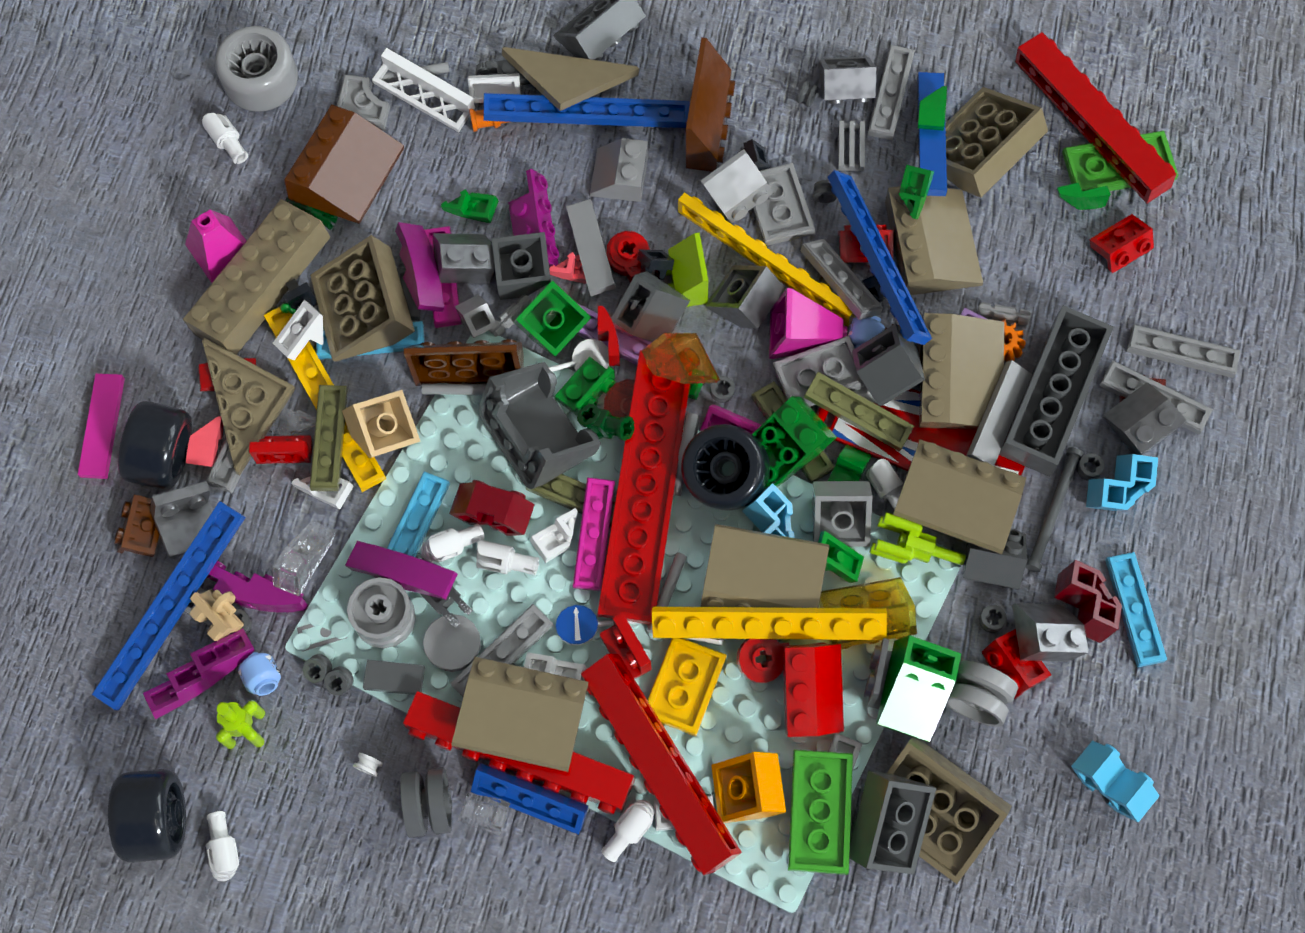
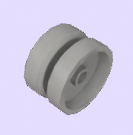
[347,577,416,649]
[946,660,1019,727]

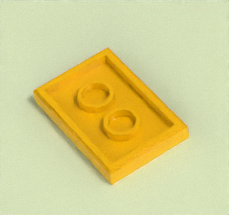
[648,638,727,736]

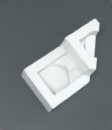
[291,476,354,509]
[530,508,578,563]

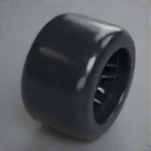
[118,401,192,490]
[681,424,770,510]
[108,769,186,863]

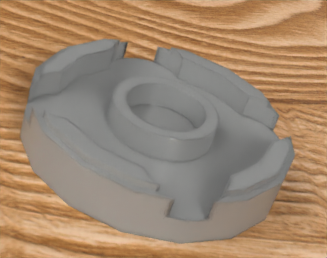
[423,614,481,672]

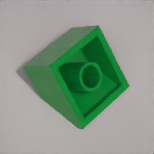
[514,280,592,357]

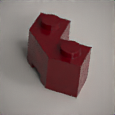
[449,480,535,536]
[1054,560,1122,643]

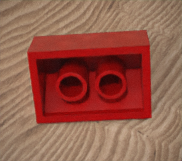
[782,644,844,737]

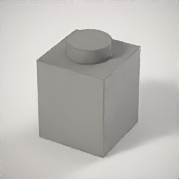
[455,295,497,338]

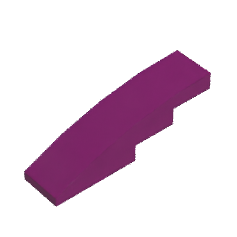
[395,222,444,312]
[345,541,458,600]
[143,628,255,719]

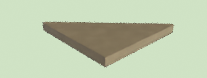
[502,47,639,111]
[202,338,295,476]

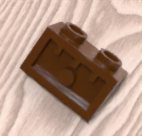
[114,494,159,557]

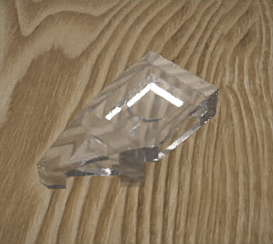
[268,407,316,436]

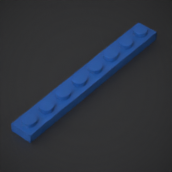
[484,93,690,128]
[827,170,932,345]
[92,501,246,710]

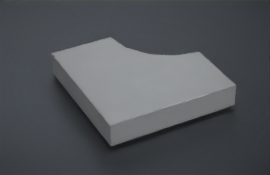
[337,75,390,129]

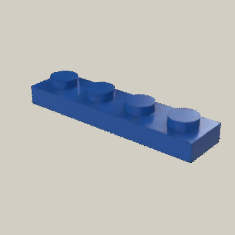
[471,763,589,835]

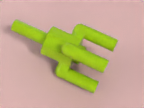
[869,512,966,565]
[216,700,265,749]

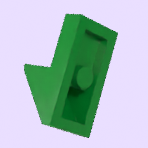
[828,444,872,481]
[818,531,864,583]

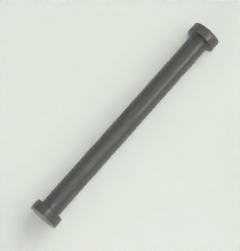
[1025,447,1084,572]

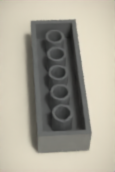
[999,305,1114,477]

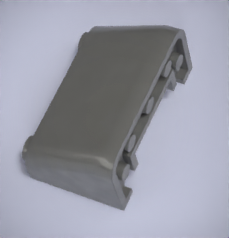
[479,362,601,489]

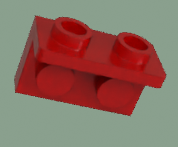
[1089,214,1154,273]
[838,225,893,263]
[249,435,312,464]
[600,613,652,679]
[982,629,1051,699]

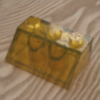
[819,577,917,649]

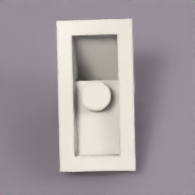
[273,300,323,360]

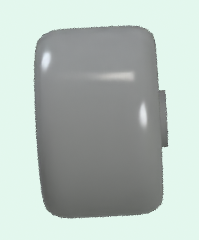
[215,26,298,112]

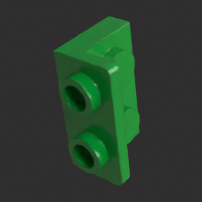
[555,357,615,416]

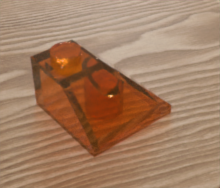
[642,333,720,384]

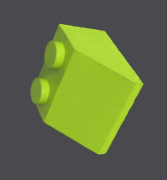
[666,232,709,307]

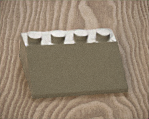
[916,87,1048,198]
[885,186,983,295]
[310,235,415,362]
[919,313,1004,429]
[893,440,1026,554]
[700,524,829,608]
[451,657,589,772]
[887,737,1012,884]

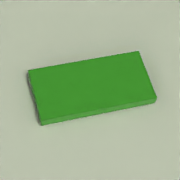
[1062,131,1179,191]
[788,750,853,875]

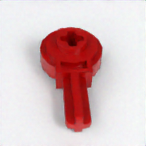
[606,231,650,283]
[737,639,826,683]

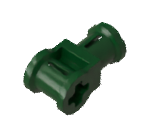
[577,404,634,441]

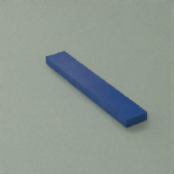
[917,72,947,196]

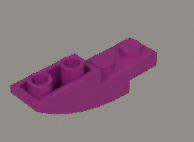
[206,561,308,613]

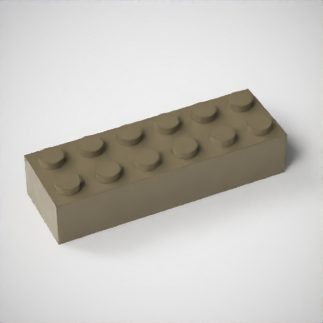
[183,199,331,355]

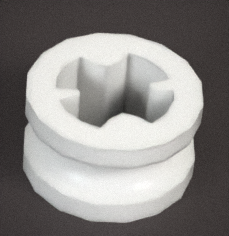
[353,753,383,777]

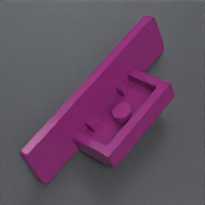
[508,169,559,267]

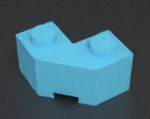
[1086,454,1158,511]
[742,483,794,538]
[1071,740,1159,822]

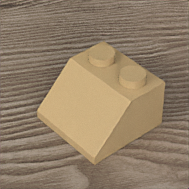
[342,390,420,458]

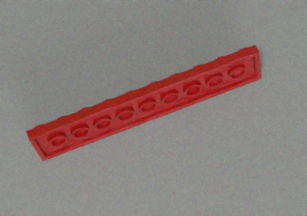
[597,350,694,624]

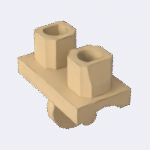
[189,589,244,641]

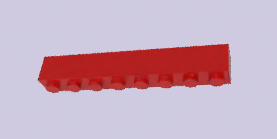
[1015,32,1176,204]
[581,654,742,875]
[403,691,635,815]

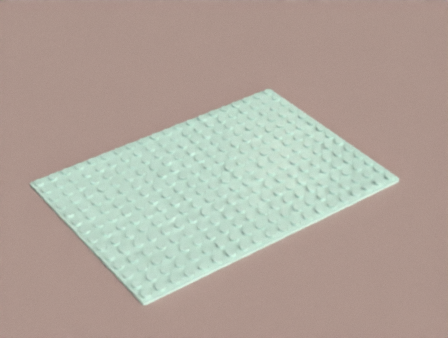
[285,331,961,913]

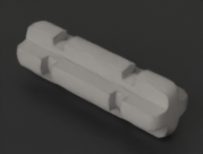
[489,294,532,337]
[977,302,1031,326]

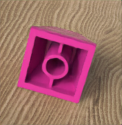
[185,210,246,283]
[769,288,847,359]

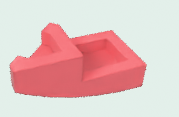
[549,252,587,284]
[186,416,224,467]

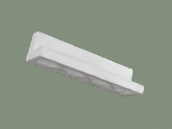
[372,48,475,133]

